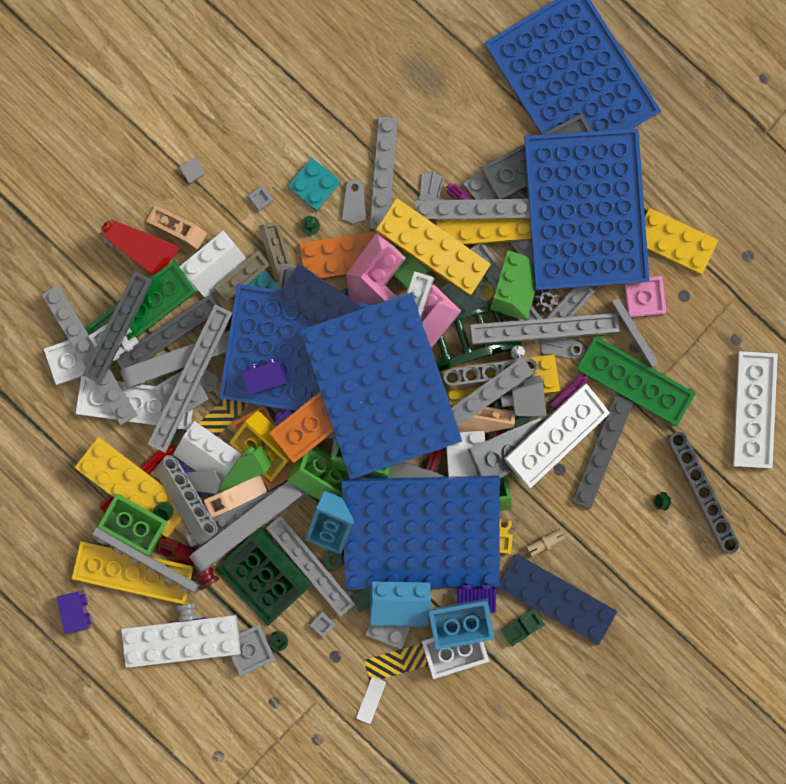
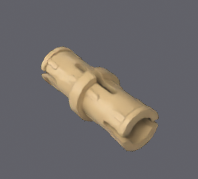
[526,528,566,557]

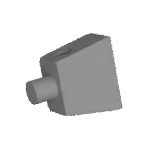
[501,375,546,416]

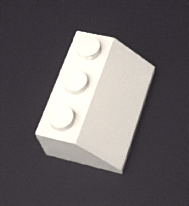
[180,230,247,298]
[173,421,242,487]

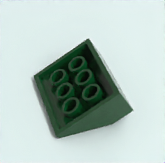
[216,528,313,626]

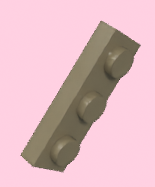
[259,222,291,281]
[214,251,270,302]

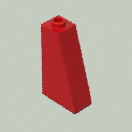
[100,219,180,276]

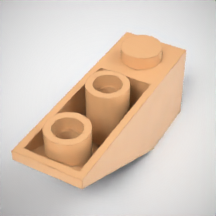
[204,475,268,518]

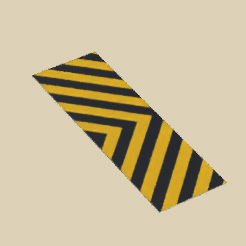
[198,399,250,437]
[364,644,429,680]

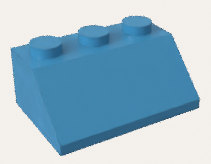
[305,491,354,555]
[369,581,431,627]
[429,598,494,650]

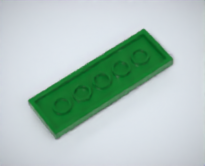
[85,260,198,346]
[576,336,696,427]

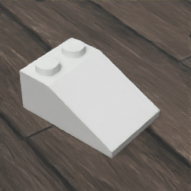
[446,431,485,477]

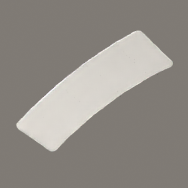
[356,677,386,724]

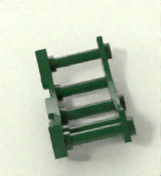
[436,302,522,372]

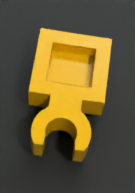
[500,520,513,554]

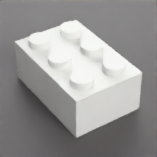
[421,637,489,679]

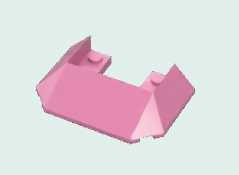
[346,232,461,348]

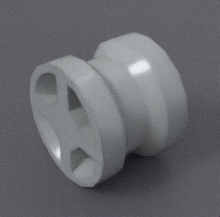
[176,603,197,622]

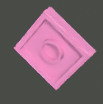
[624,276,666,318]

